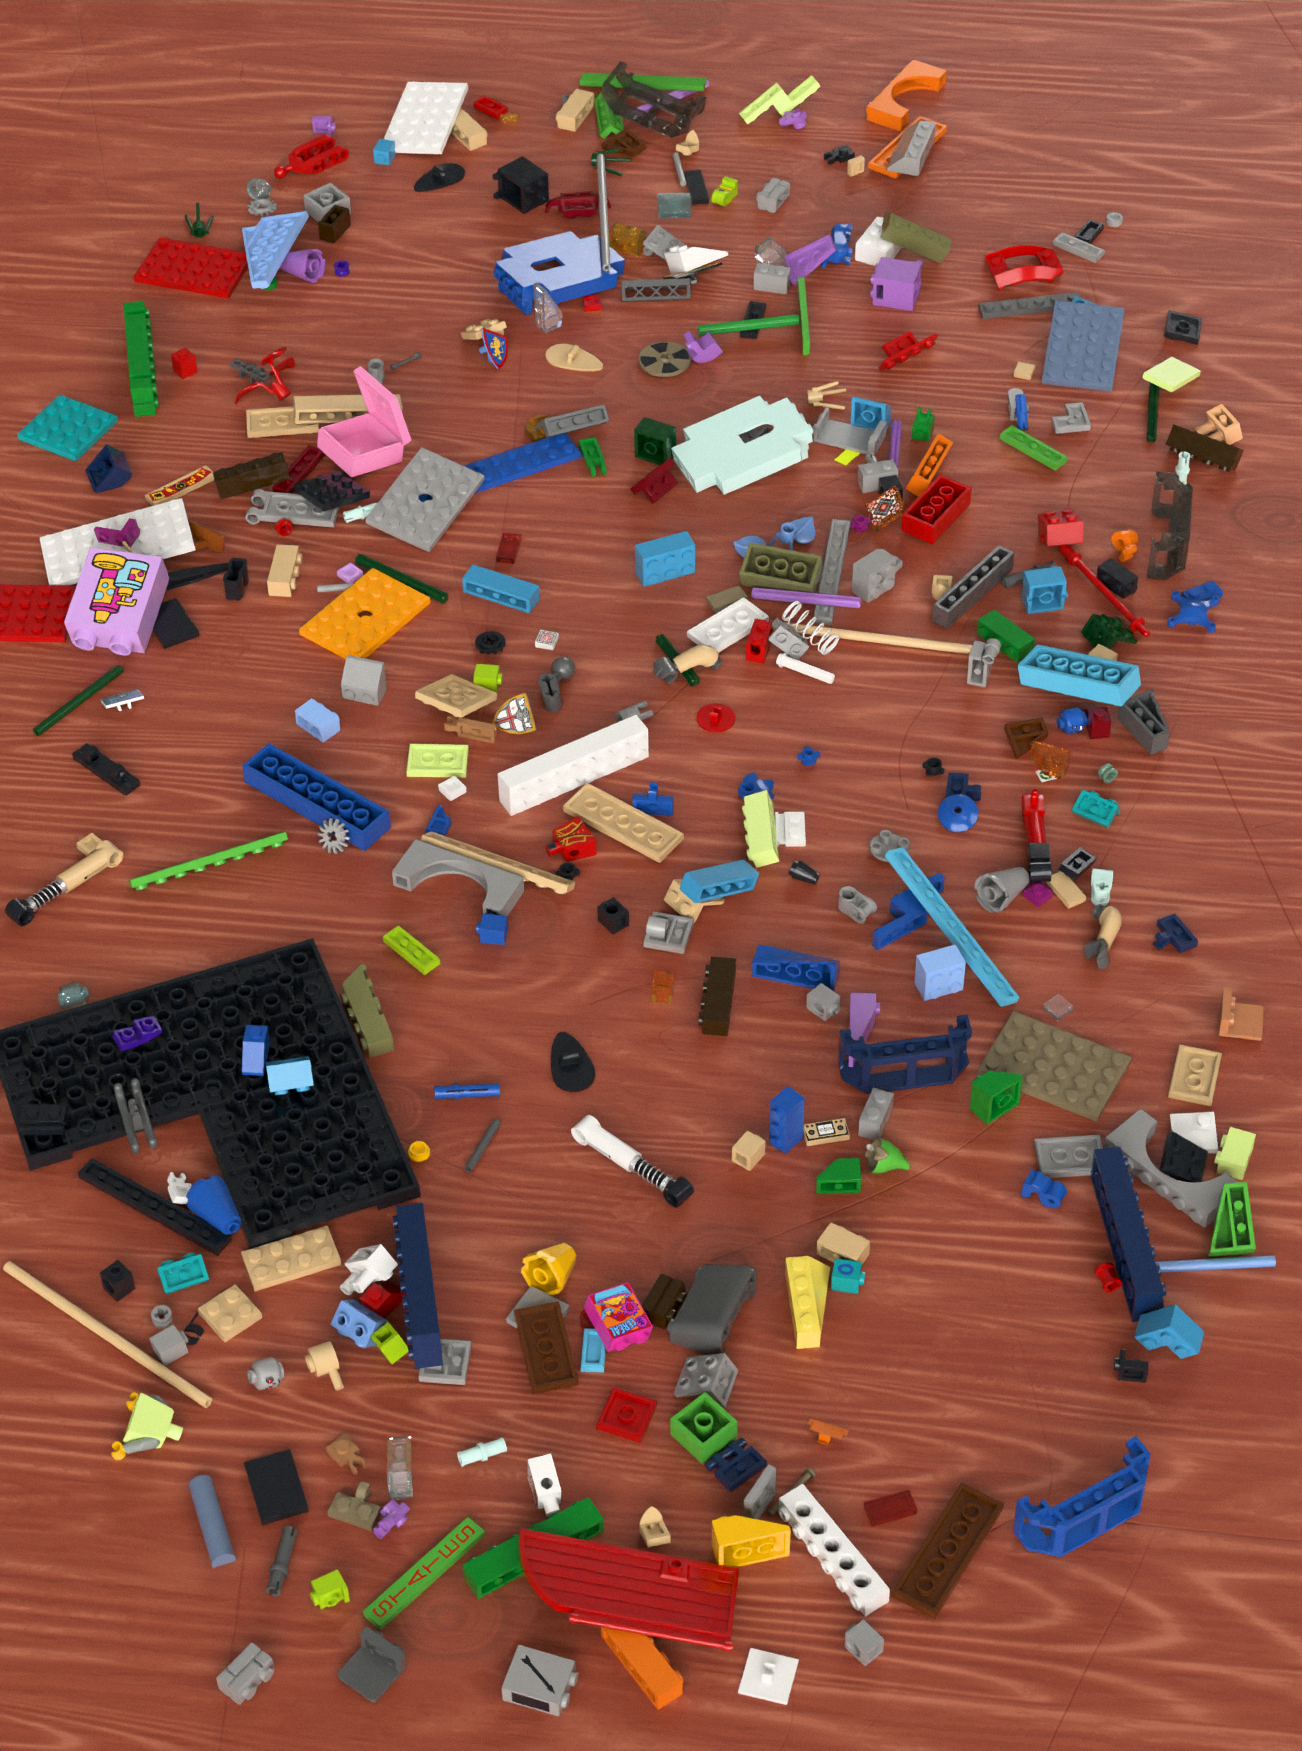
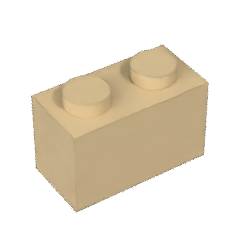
[817,1222,870,1264]

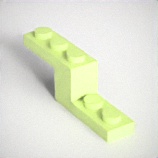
[739,75,820,124]

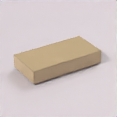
[1046,871,1086,909]

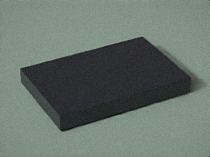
[152,598,200,649]
[244,1449,309,1525]

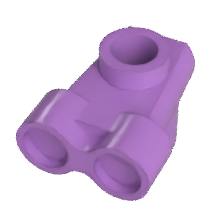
[779,109,807,129]
[373,1499,410,1539]

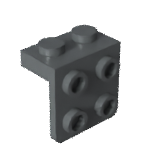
[338,1626,407,1702]

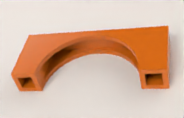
[866,60,947,131]

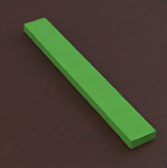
[580,73,707,91]

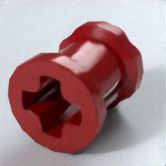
[1094,1262,1122,1293]

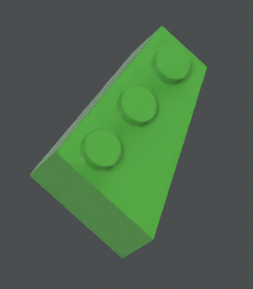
[1207,1182,1256,1258]

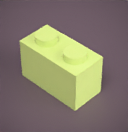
[1214,1127,1256,1180]

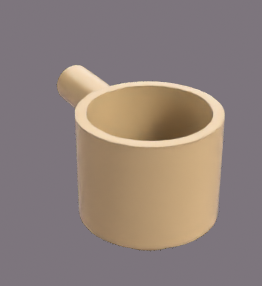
[305,1341,344,1391]

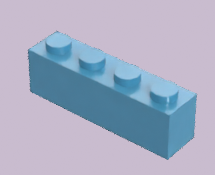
[462,565,540,613]
[680,860,760,903]

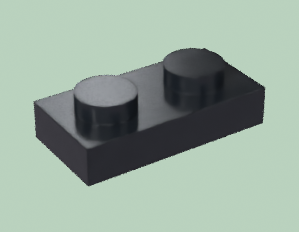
[1058,847,1096,880]

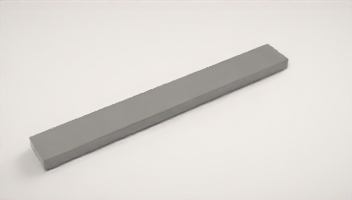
[813,519,851,625]

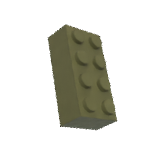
[740,542,823,593]

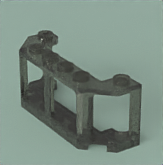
[602,61,706,138]
[1147,471,1193,580]

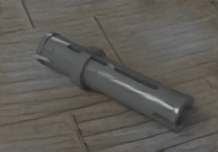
[1002,561,1057,589]
[265,1526,298,1596]

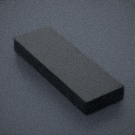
[684,170,709,205]
[740,301,766,340]

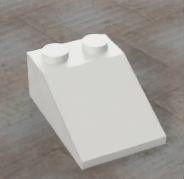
[664,245,728,273]

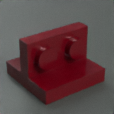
[630,458,678,504]

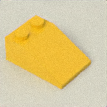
[712,1515,791,1568]

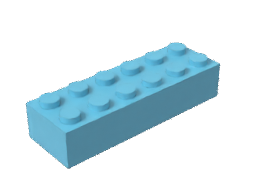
[1018,644,1141,706]

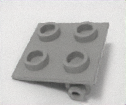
[643,225,685,261]

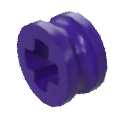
[334,261,350,277]

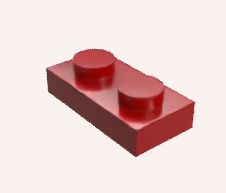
[473,95,508,119]

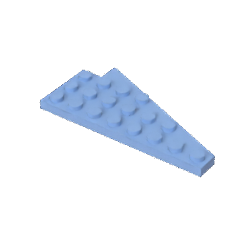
[242,211,309,289]

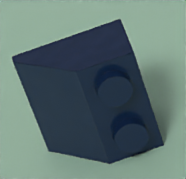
[85,444,133,493]

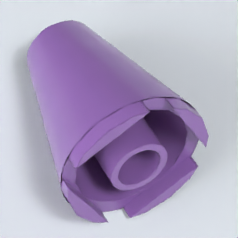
[280,248,326,283]

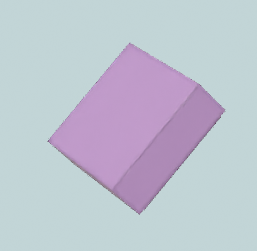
[337,562,363,583]

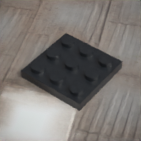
[294,471,370,511]

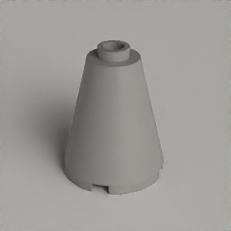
[974,867,1029,913]

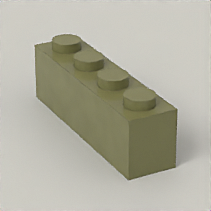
[880,212,951,263]
[340,963,394,1058]

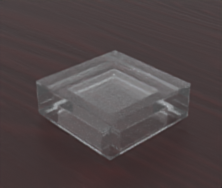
[1043,994,1073,1021]

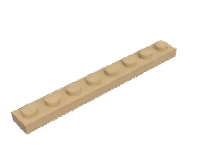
[421,831,575,894]

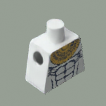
[527,1453,561,1517]

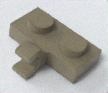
[327,1481,382,1531]

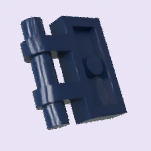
[704,1438,767,1492]

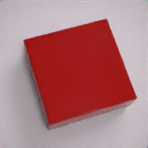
[582,295,602,312]

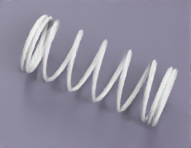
[782,601,839,655]

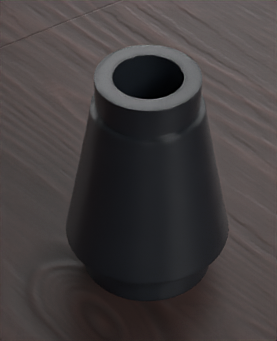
[788,860,820,885]

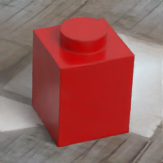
[171,348,197,379]

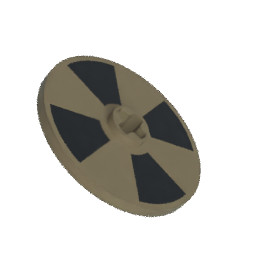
[639,341,691,377]

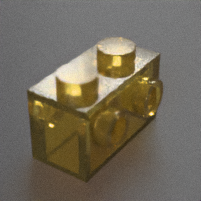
[609,223,646,256]

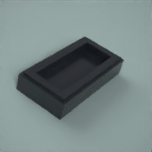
[1074,220,1104,244]

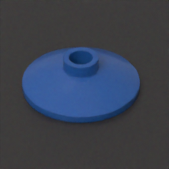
[938,794,978,833]

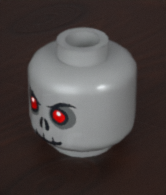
[248,1357,284,1390]

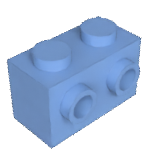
[330,1299,388,1348]

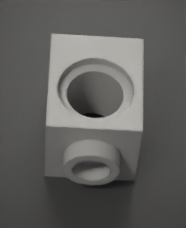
[806,983,840,1022]
[845,1619,884,1666]

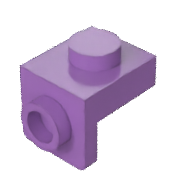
[312,116,336,137]

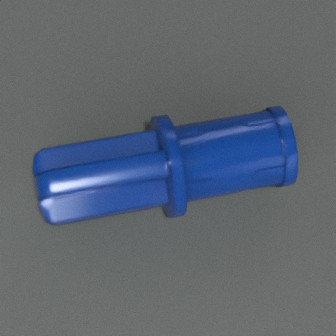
[1015,394,1029,430]

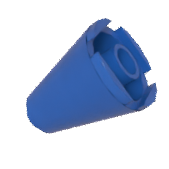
[186,1175,241,1234]

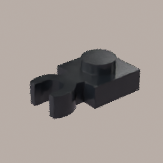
[824,145,855,165]

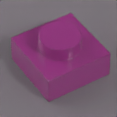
[1023,882,1053,907]

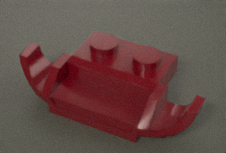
[545,191,611,219]

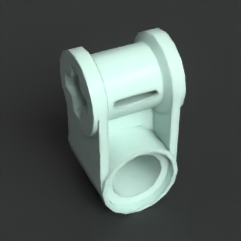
[1091,868,1113,906]

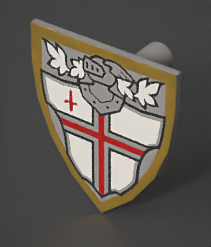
[492,693,537,734]

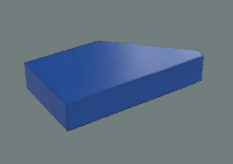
[425,805,451,836]

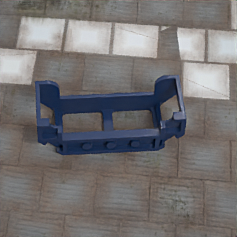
[838,1015,972,1094]

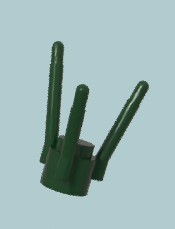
[591,148,632,176]
[185,203,214,238]

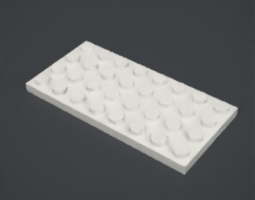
[40,498,196,586]

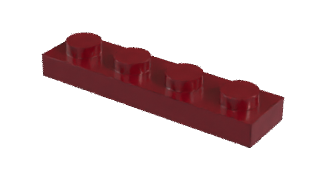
[272,445,325,494]

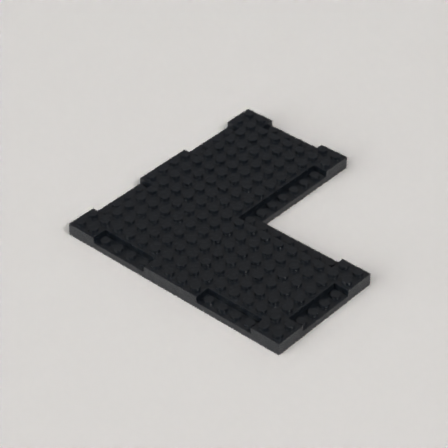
[0,938,421,1249]

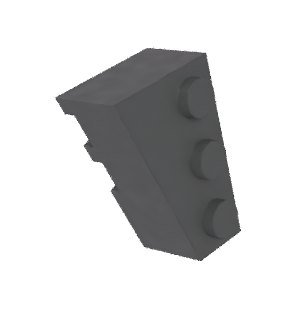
[1118,689,1170,755]

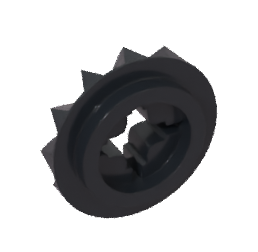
[475,631,506,655]

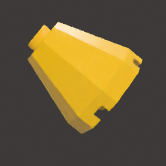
[521,1243,576,1296]

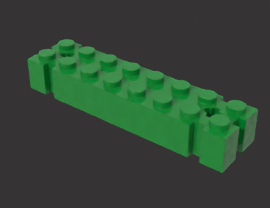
[123,301,159,417]

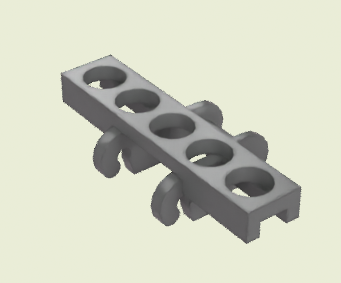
[230,358,270,384]

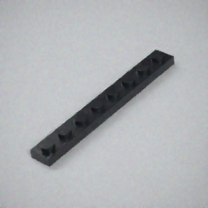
[78,1158,232,1256]

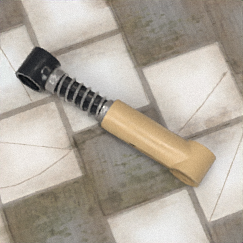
[5,840,123,927]

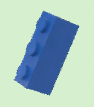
[769,1086,805,1154]

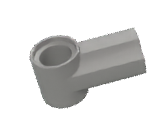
[368,358,385,384]

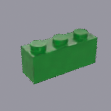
[977,610,1035,663]

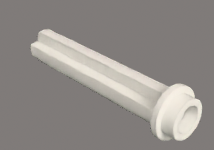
[776,653,835,684]

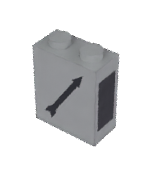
[502,1645,579,1717]

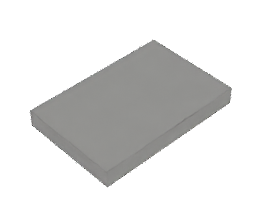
[1034,1135,1103,1178]

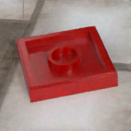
[596,1387,657,1443]

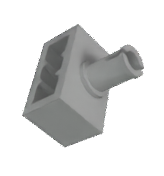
[857,453,898,493]

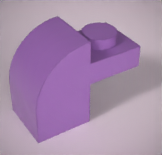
[684,331,723,363]

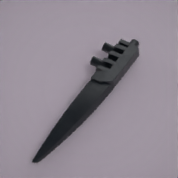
[166,563,228,590]

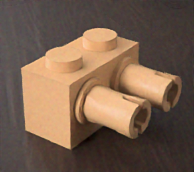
[1194,404,1243,445]

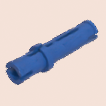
[434,1083,500,1100]

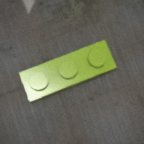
[383,925,440,975]

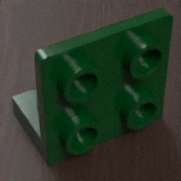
[1081,614,1138,650]

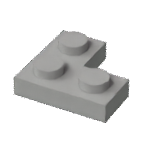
[1051,402,1091,434]

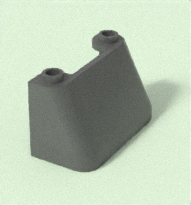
[667,1264,757,1355]

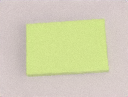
[1143,357,1201,392]
[406,744,469,778]

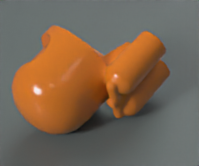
[1111,528,1139,562]

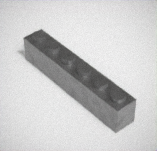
[932,545,1014,629]

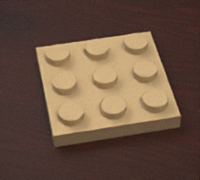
[415,674,497,717]

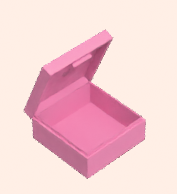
[317,366,412,478]

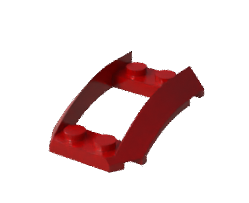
[985,245,1064,291]

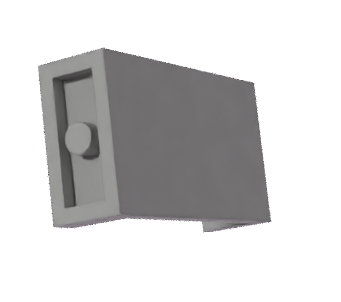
[812,407,887,455]

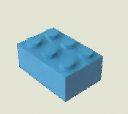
[635,531,695,587]

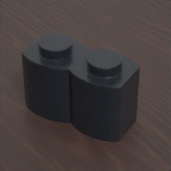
[223,558,249,600]

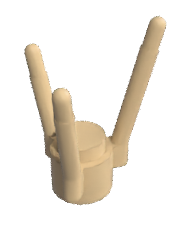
[807,381,846,410]

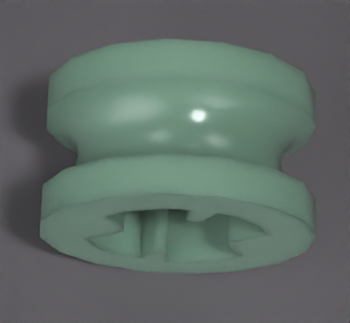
[1098,763,1118,783]

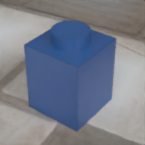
[476,913,508,945]

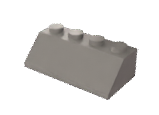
[887,120,936,176]

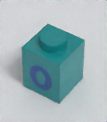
[831,1258,866,1294]

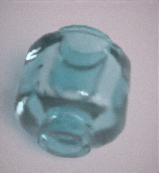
[247,178,271,199]
[56,981,90,1010]

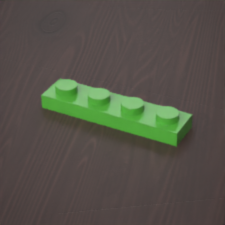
[1000,425,1067,471]

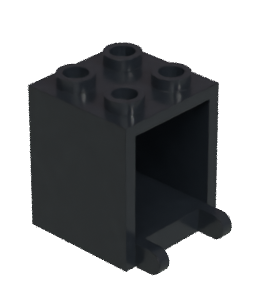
[492,156,549,214]

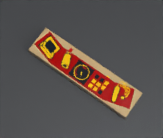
[145,465,214,506]

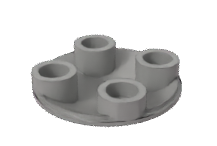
[869,830,910,862]

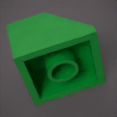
[970,1071,1023,1125]

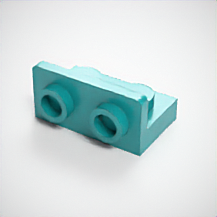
[1072,790,1121,828]
[157,1253,209,1295]

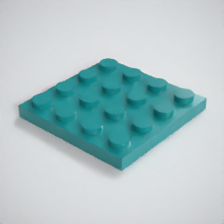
[17,395,118,461]

